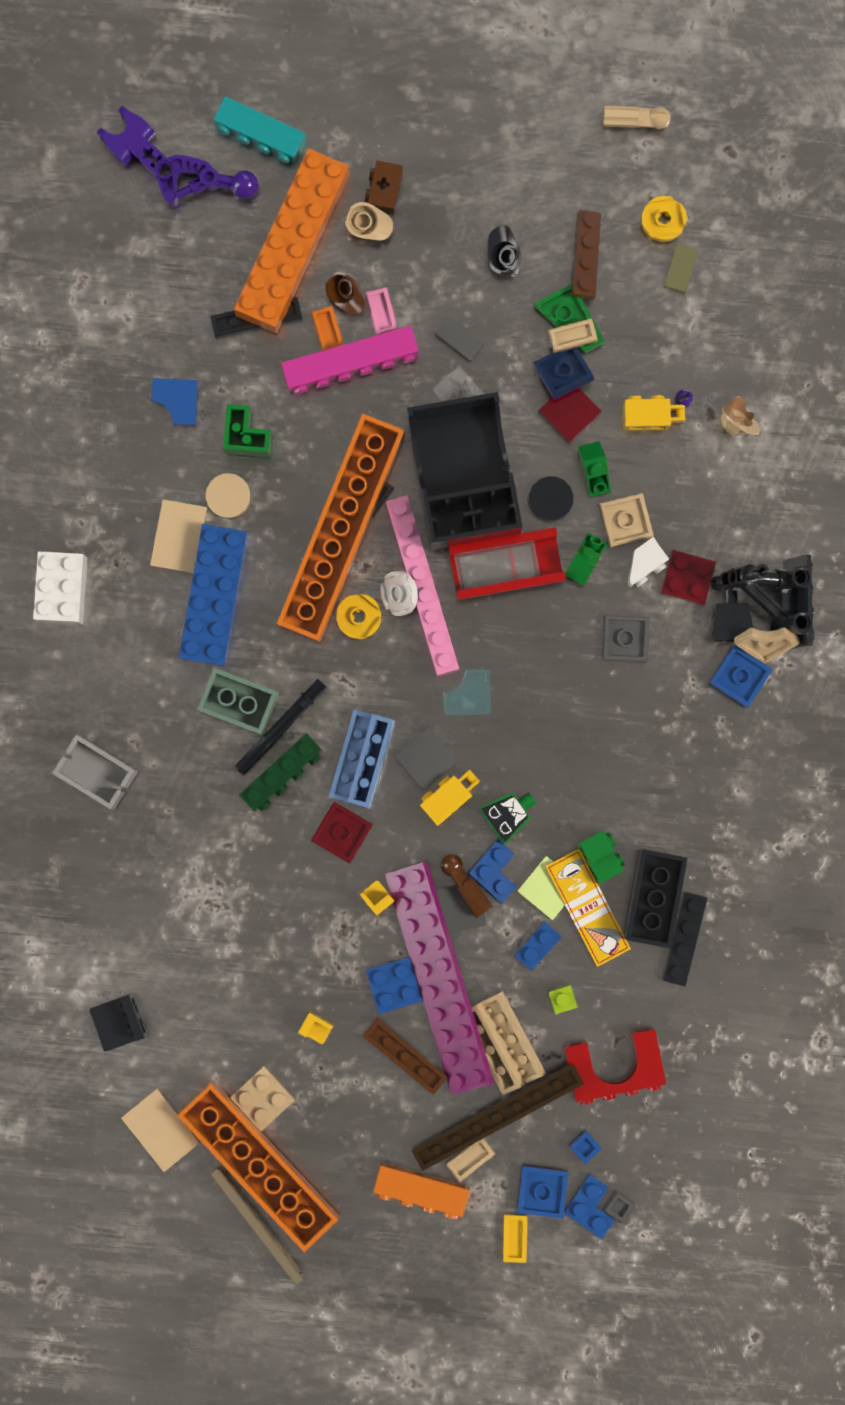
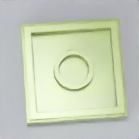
[517,856,565,920]

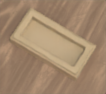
[548,318,598,353]
[445,1138,496,1182]

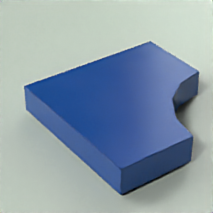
[151,378,198,426]

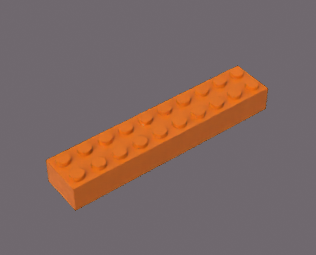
[277,413,405,643]

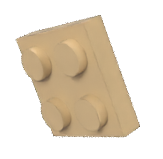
[230,1065,295,1131]

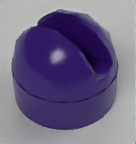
[674,389,693,408]

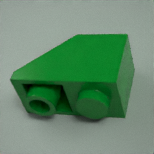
[577,441,611,497]
[565,533,608,586]

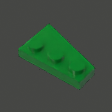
[533,284,605,354]

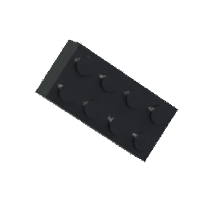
[623,849,688,949]

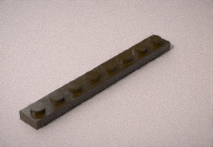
[412,1063,584,1171]

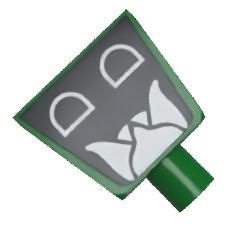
[479,792,536,844]

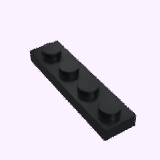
[663,892,708,987]

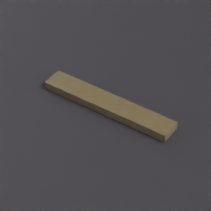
[210,1166,304,1285]

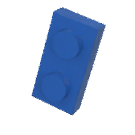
[514,921,562,971]

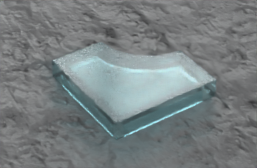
[445,669,491,716]

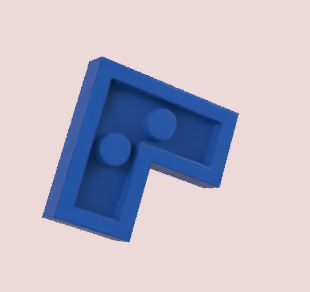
[467,839,517,904]
[564,1173,615,1239]

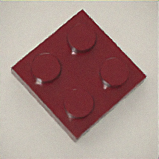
[660,550,716,606]

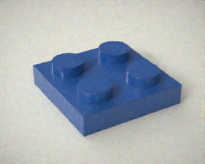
[709,645,773,708]
[366,957,423,1014]
[517,1165,569,1219]

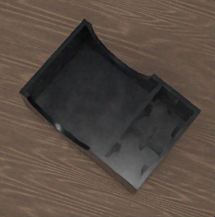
[407,392,523,551]

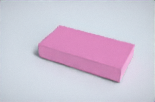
[365,287,398,335]

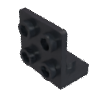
[89,993,148,1052]

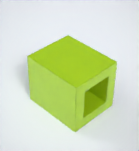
[547,984,578,1014]

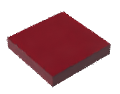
[538,388,602,443]
[311,802,373,864]

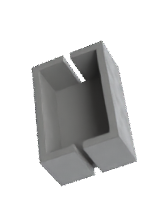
[52,734,138,810]

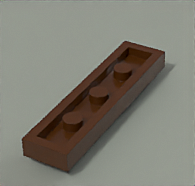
[571,209,601,300]
[363,1018,448,1095]

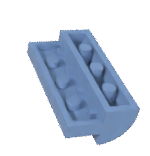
[329,710,395,809]

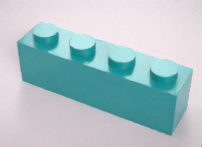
[213,96,307,164]

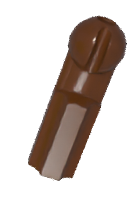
[441,854,493,918]

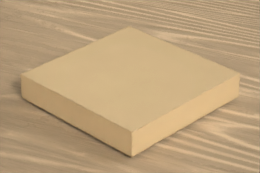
[599,493,654,548]

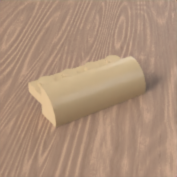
[471,991,546,1095]

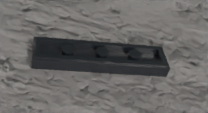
[210,297,303,339]

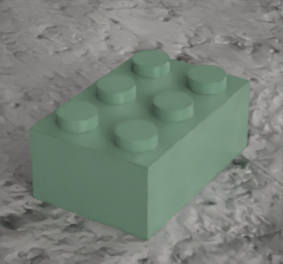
[197,667,279,736]

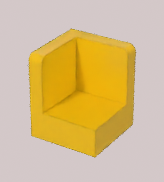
[359,880,394,916]
[298,1011,334,1044]

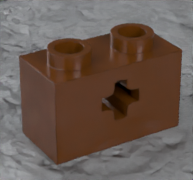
[364,160,403,215]

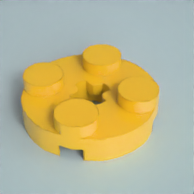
[641,196,687,242]
[336,594,381,640]

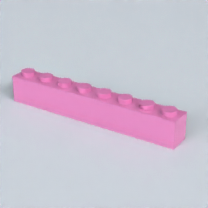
[386,495,459,677]

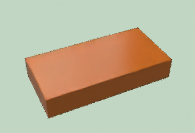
[311,306,344,351]

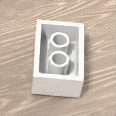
[33,551,87,625]

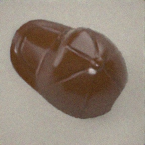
[326,271,366,315]

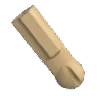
[603,106,670,129]

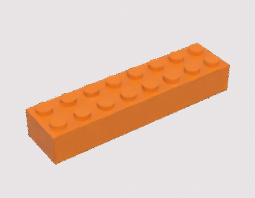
[234,148,350,334]
[177,1080,339,1252]

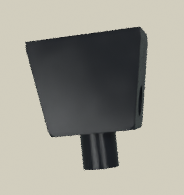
[708,590,753,642]

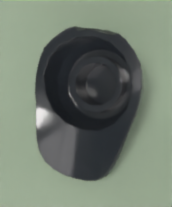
[488,225,522,274]

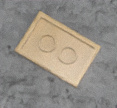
[150,499,208,574]
[121,1088,200,1172]

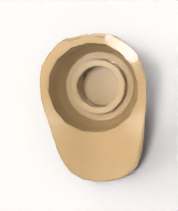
[345,202,393,241]

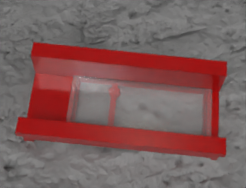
[449,527,566,600]

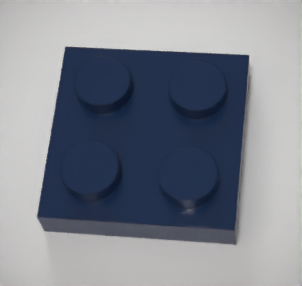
[533,347,594,400]

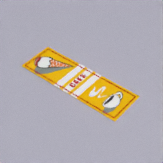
[545,849,631,967]

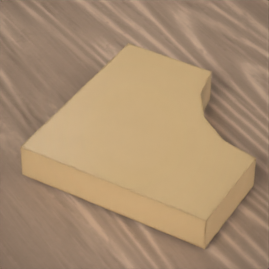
[734,627,800,664]

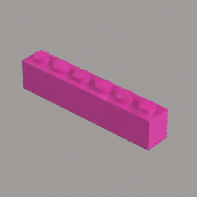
[281,326,419,394]

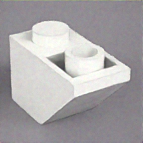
[627,537,669,588]

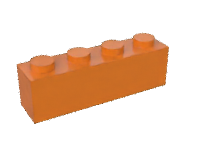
[373,1162,470,1219]

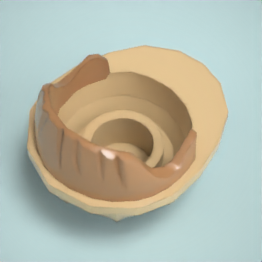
[720,396,760,436]

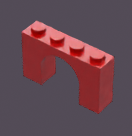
[563,1028,666,1105]

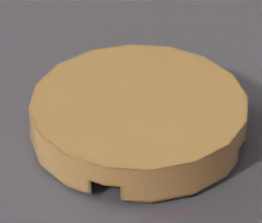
[206,473,251,518]

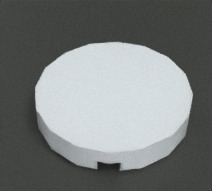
[380,571,418,616]

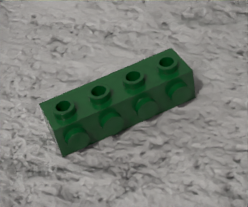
[239,733,323,812]

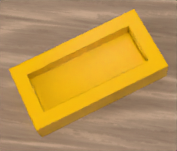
[503,1214,527,1263]

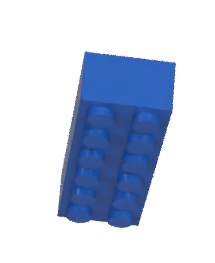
[179,524,249,668]

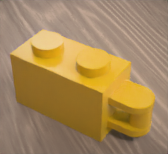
[623,395,685,431]
[420,770,480,826]

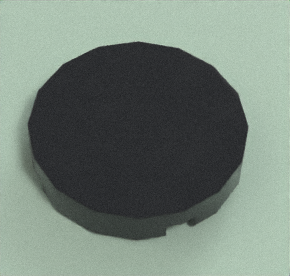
[529,476,573,522]

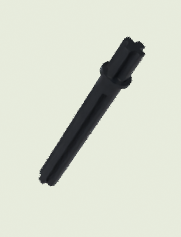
[235,679,327,775]

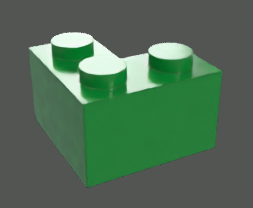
[223,404,272,457]
[577,830,625,884]

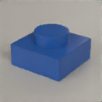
[569,1130,602,1164]

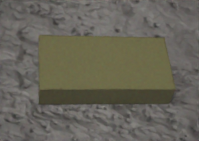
[664,244,698,294]

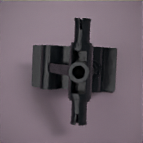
[711,554,815,650]

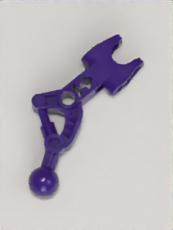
[97,106,259,208]

